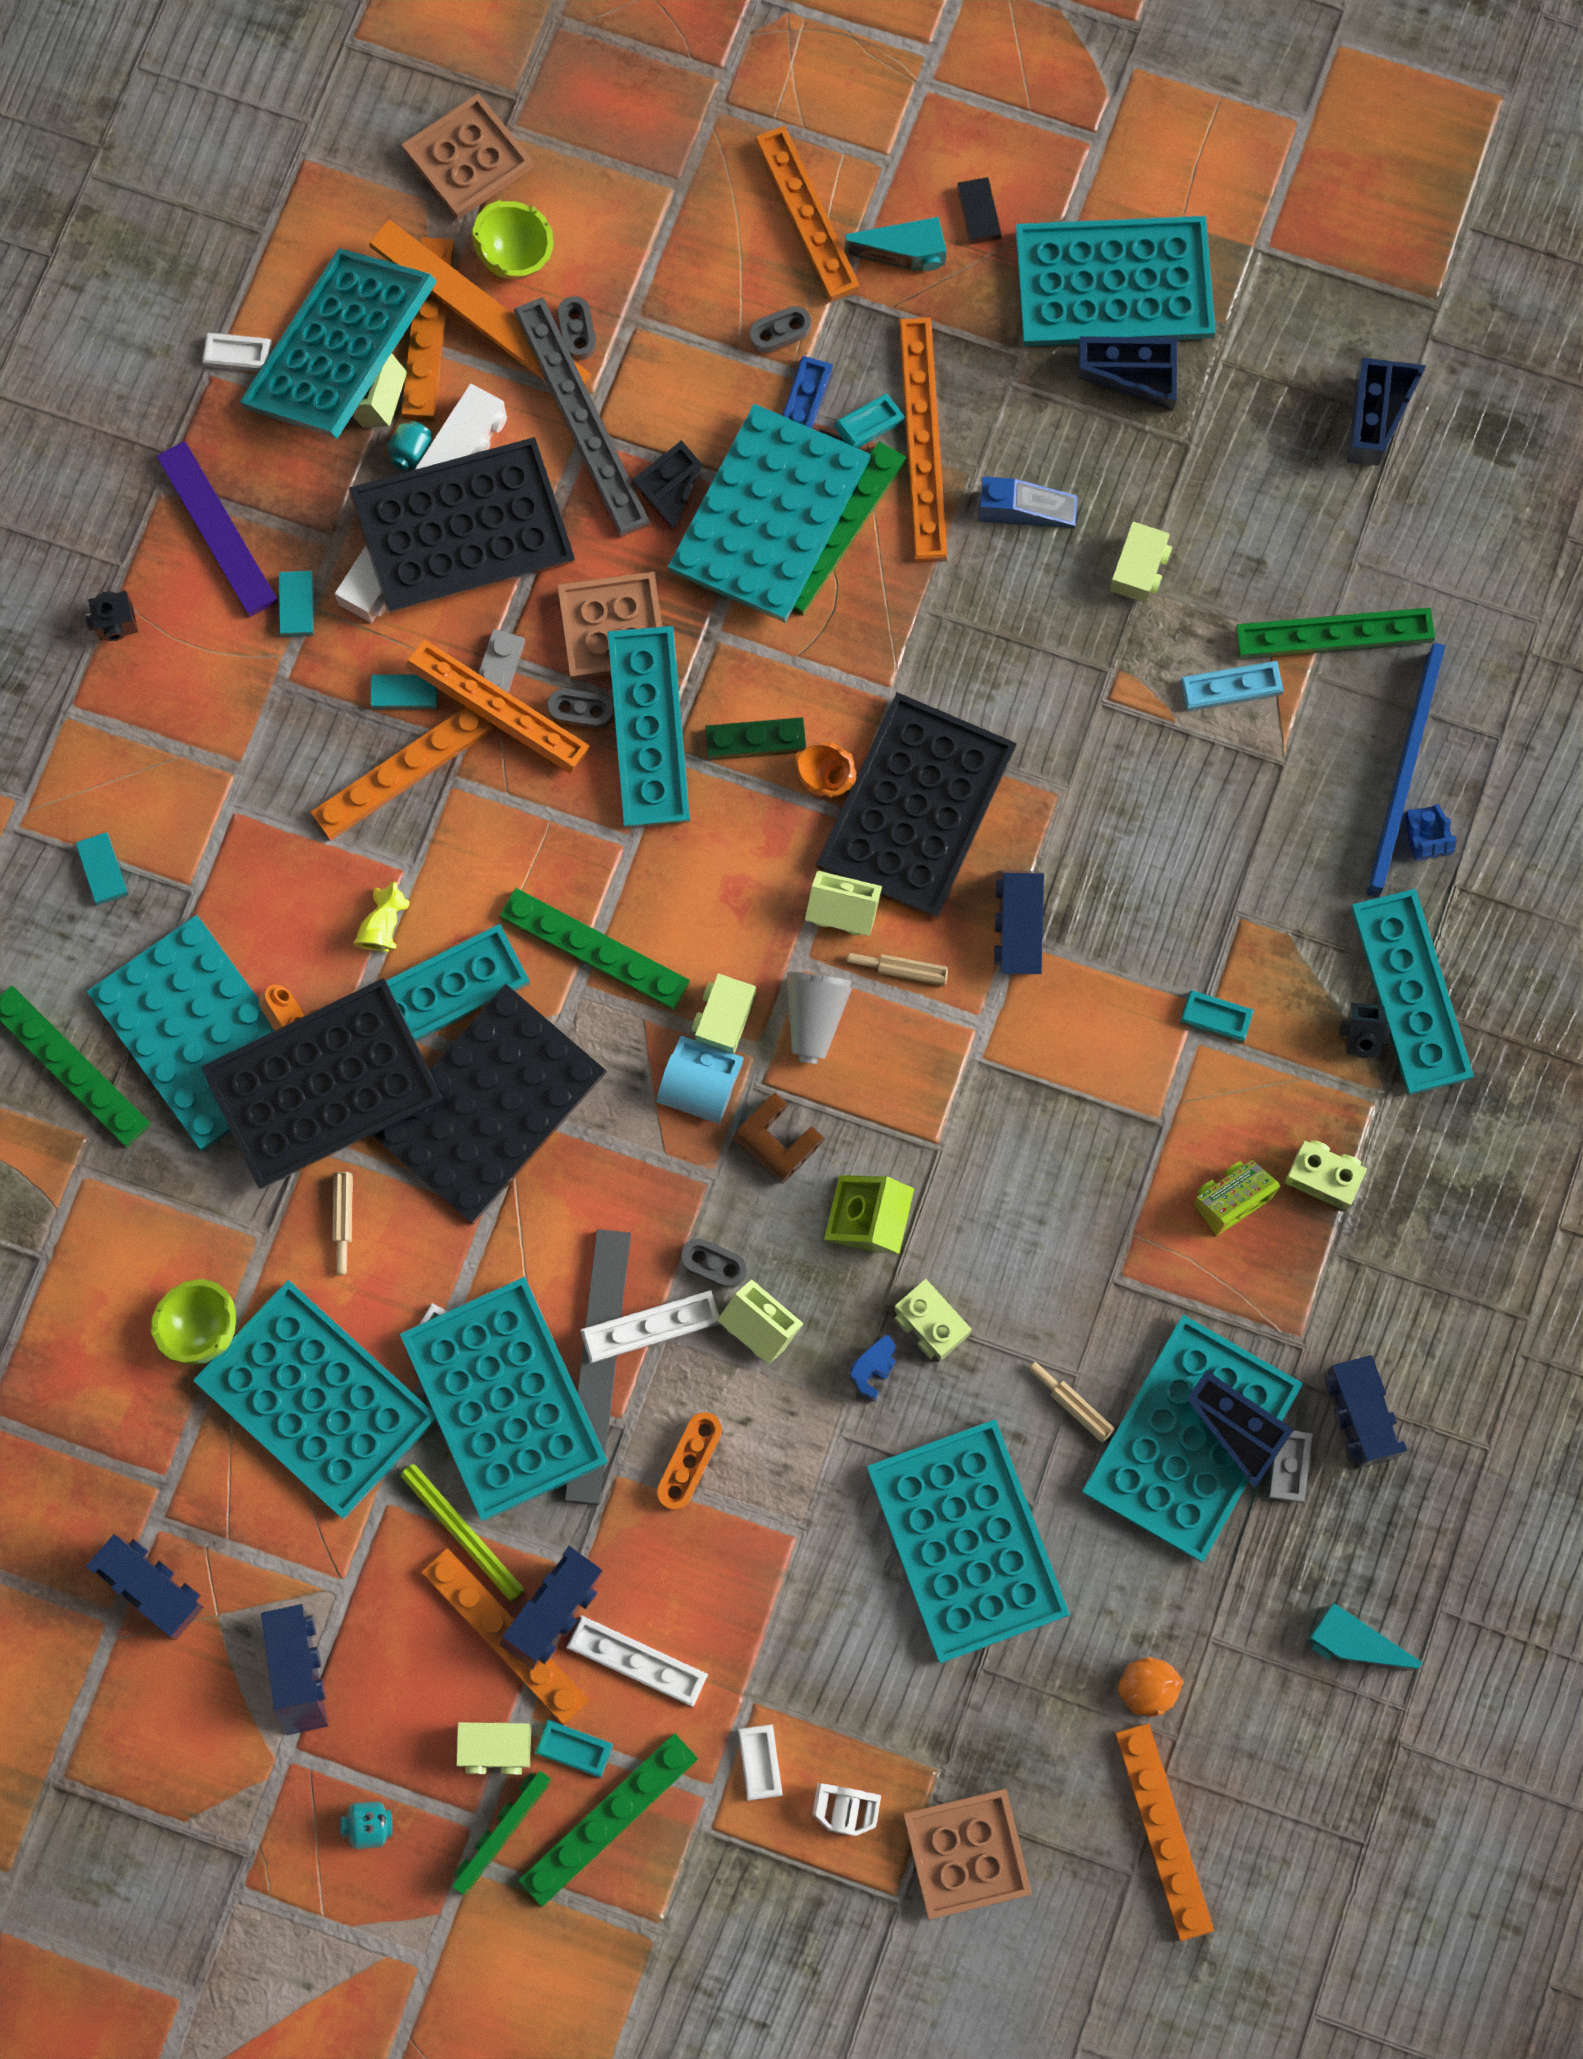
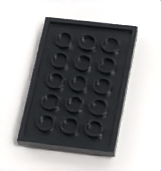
[348,437,575,614]
[816,692,1017,920]
[201,978,444,1189]
[372,984,607,1225]

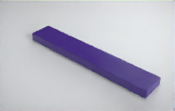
[157,441,278,617]

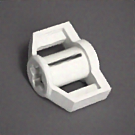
[812,1783,881,1836]

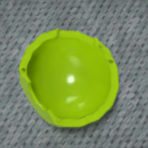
[472,200,554,279]
[151,1279,236,1365]

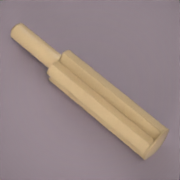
[847,953,948,986]
[332,1172,353,1276]
[1029,1362,1115,1443]

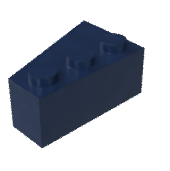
[1077,336,1177,411]
[1347,357,1426,466]
[994,870,1044,974]
[1325,1355,1408,1469]
[1187,1370,1294,1488]
[86,1534,204,1640]
[499,1546,603,1670]
[261,1604,328,1735]

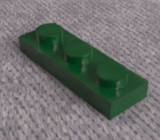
[705,717,806,761]

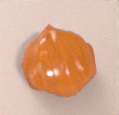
[795,741,857,798]
[1118,1657,1183,1717]

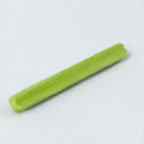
[401,1464,524,1602]

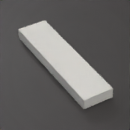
[580,1290,720,1364]
[567,1615,708,1707]

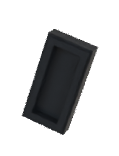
[957,177,1002,245]

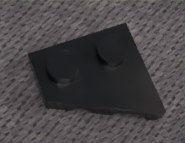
[632,440,702,530]

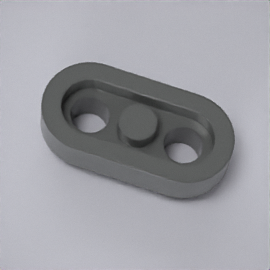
[558,296,596,360]
[750,306,811,353]
[548,689,613,729]
[682,1239,747,1288]

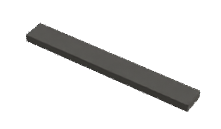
[513,297,650,538]
[565,1229,631,1505]

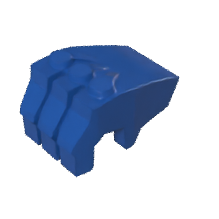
[1405,804,1457,861]
[849,1335,896,1402]

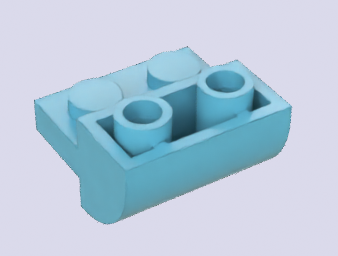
[656,1036,744,1124]

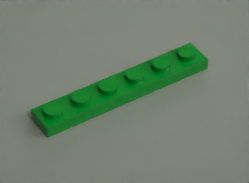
[793,441,906,616]
[1235,607,1435,659]
[499,888,690,1011]
[0,985,152,1148]
[518,1733,699,1907]

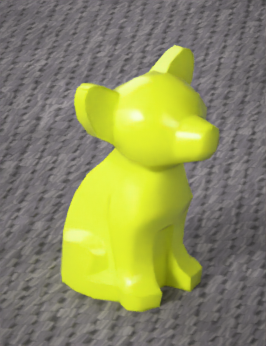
[353,882,409,953]

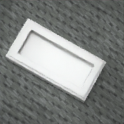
[202,333,272,372]
[738,1724,782,1801]

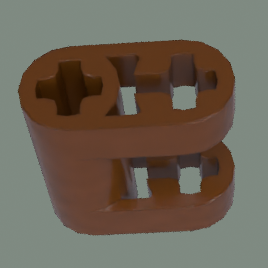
[732,1093,825,1184]

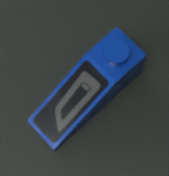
[978,476,1077,528]

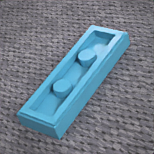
[1180,661,1284,711]

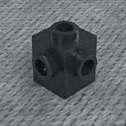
[85,591,139,641]
[1339,1002,1390,1058]

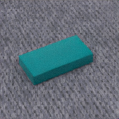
[834,393,905,448]
[279,571,314,637]
[371,674,438,709]
[76,832,129,906]
[1180,990,1254,1043]
[535,1720,614,1778]

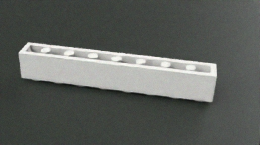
[335,383,507,624]

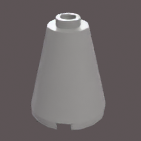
[786,971,853,1064]

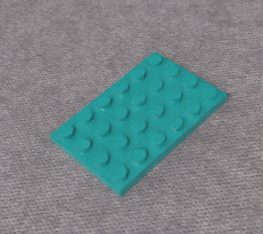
[1015,216,1216,347]
[240,248,437,439]
[668,404,870,623]
[87,915,274,1152]
[400,1276,609,1522]
[193,1280,437,1520]
[1081,1315,1303,1563]
[866,1419,1070,1664]

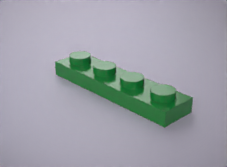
[452,1770,553,1895]

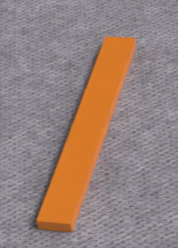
[369,219,591,384]
[899,317,947,563]

